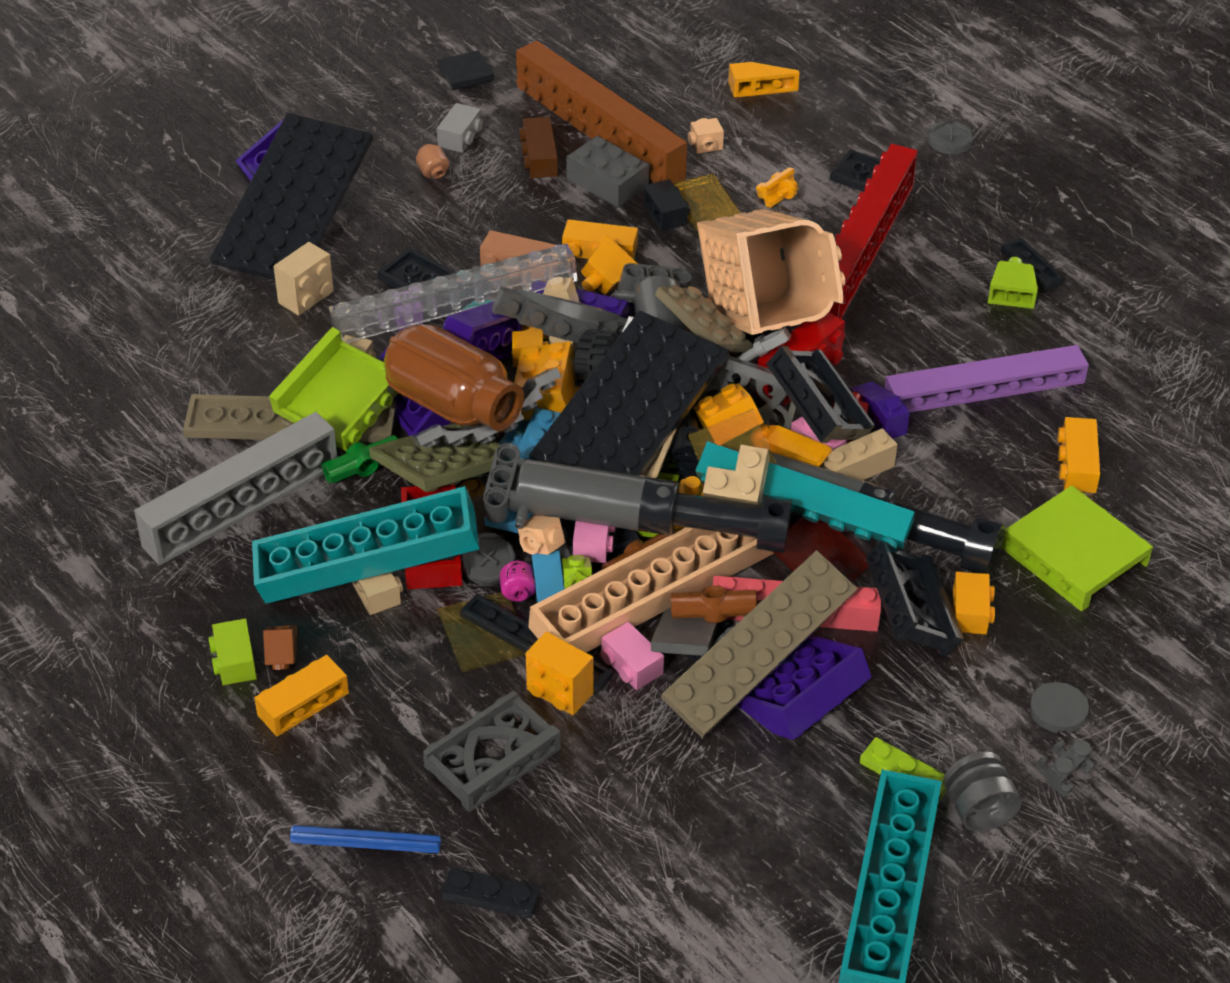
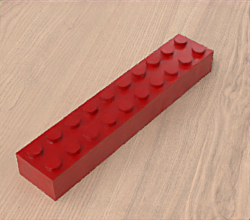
[829,143,918,319]

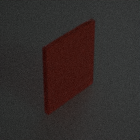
[772,517,869,583]

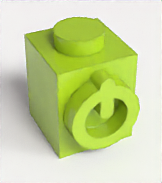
[562,555,592,589]

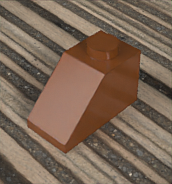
[263,625,297,670]

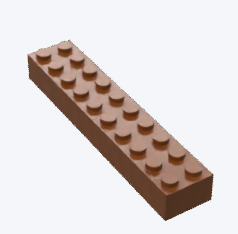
[516,40,687,186]

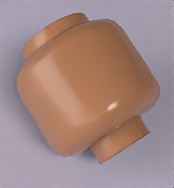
[416,144,449,179]

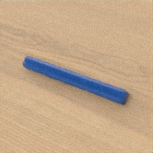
[290,825,441,853]

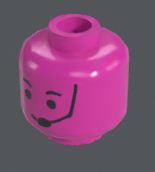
[499,560,536,602]

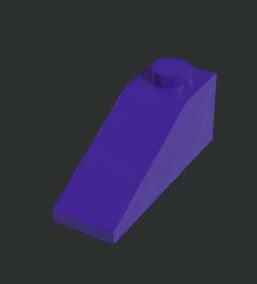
[849,382,910,439]

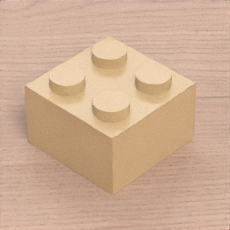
[274,242,334,315]

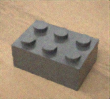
[566,136,649,208]

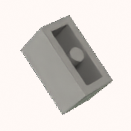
[437,103,483,153]

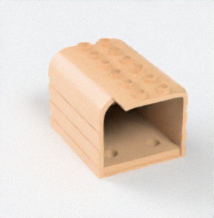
[697,209,845,335]

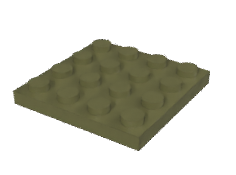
[369,423,500,492]

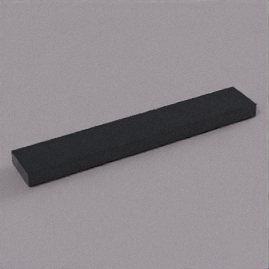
[460,594,613,695]

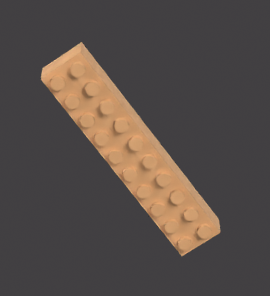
[528,504,776,653]

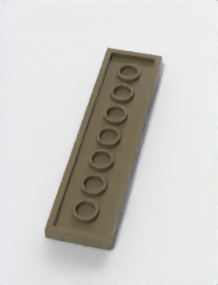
[183,394,397,443]
[660,550,858,738]

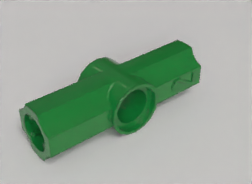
[321,435,397,484]

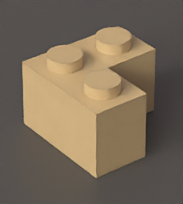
[703,445,770,505]

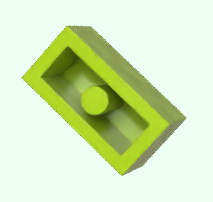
[208,619,257,686]

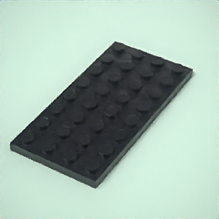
[210,113,373,280]
[529,310,729,476]

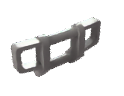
[710,326,791,385]

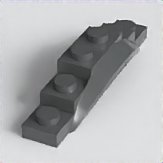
[492,287,628,343]
[411,367,561,449]

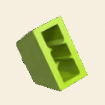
[988,257,1038,309]

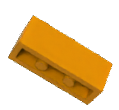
[562,220,638,260]
[1057,417,1100,493]
[254,655,349,737]

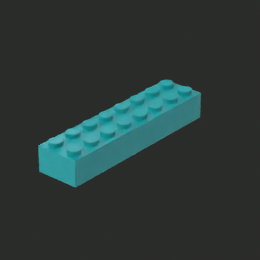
[252,486,480,604]
[839,769,942,983]

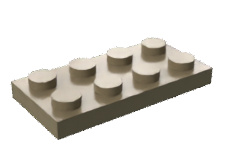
[655,285,753,353]

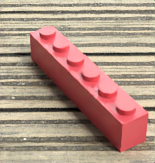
[712,576,881,632]

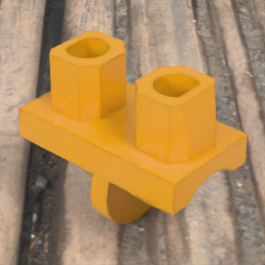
[756,168,798,208]

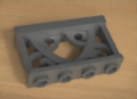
[694,355,799,436]
[423,691,561,813]

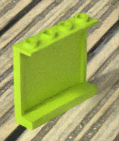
[269,327,398,451]
[1001,485,1153,611]

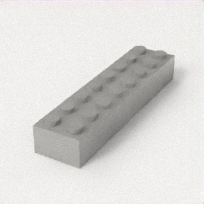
[134,412,337,566]

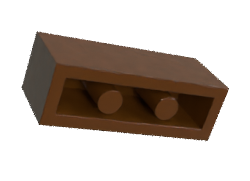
[519,117,558,179]

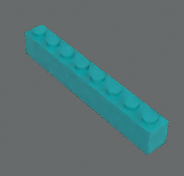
[696,441,914,549]

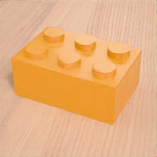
[514,341,576,421]

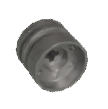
[943,752,1022,832]

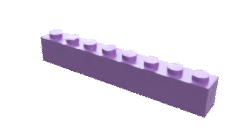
[885,345,1089,412]

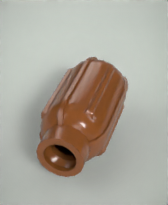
[384,324,524,432]

